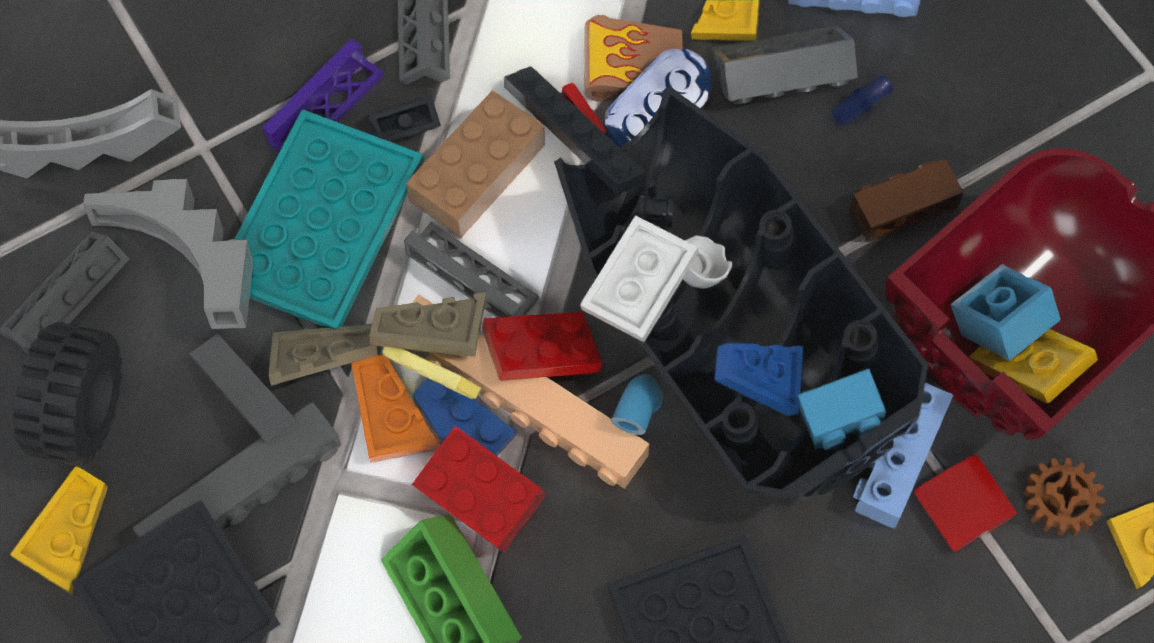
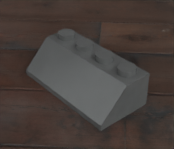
[711,25,858,103]

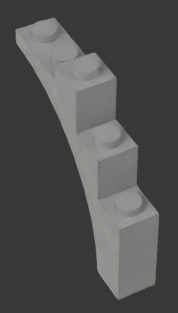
[0,89,181,178]
[83,179,254,329]

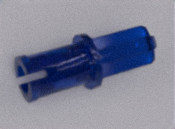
[832,75,893,125]

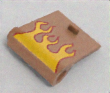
[584,15,682,101]

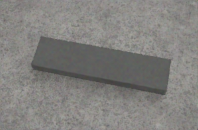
[190,333,295,443]

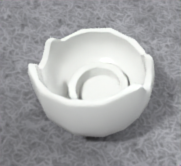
[683,235,732,289]

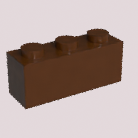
[850,159,964,242]

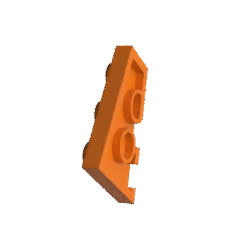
[351,355,440,463]

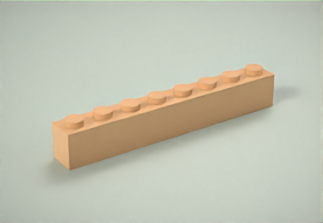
[404,294,649,489]

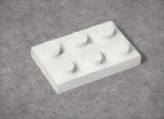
[580,216,699,342]

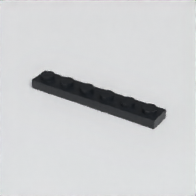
[504,66,646,195]

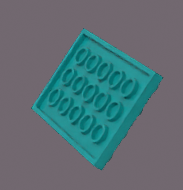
[234,109,424,330]

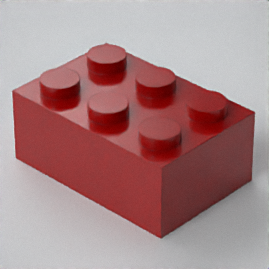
[412,426,546,553]

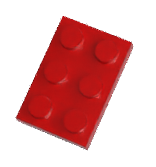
[481,311,603,381]

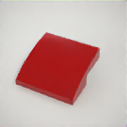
[913,454,1018,553]

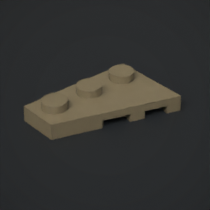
[369,292,486,357]
[269,324,378,385]

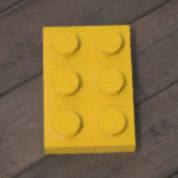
[969,329,1098,404]

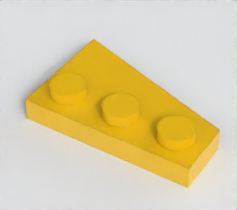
[10,466,108,595]
[1106,502,1154,589]

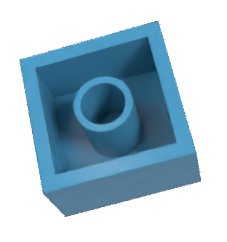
[951,265,1061,361]
[798,369,885,451]

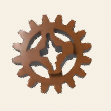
[1023,458,1105,537]

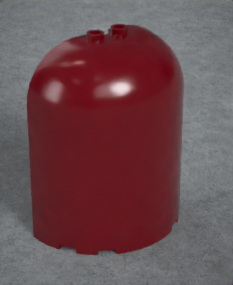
[885,148,1154,440]

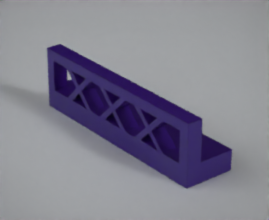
[262,38,384,153]

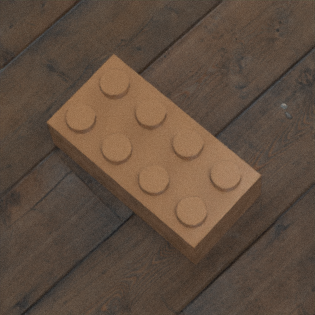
[406,90,545,239]

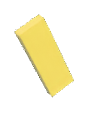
[381,346,481,399]

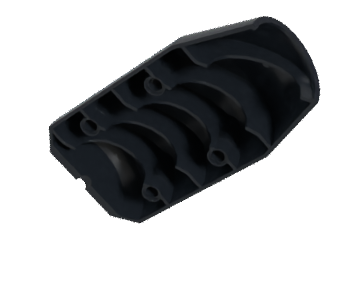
[554,86,928,501]

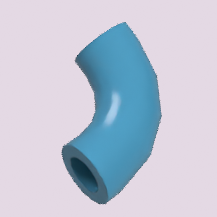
[611,374,663,435]

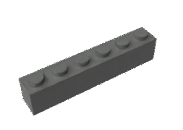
[133,402,341,538]

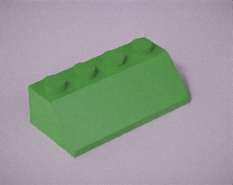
[381,514,522,643]

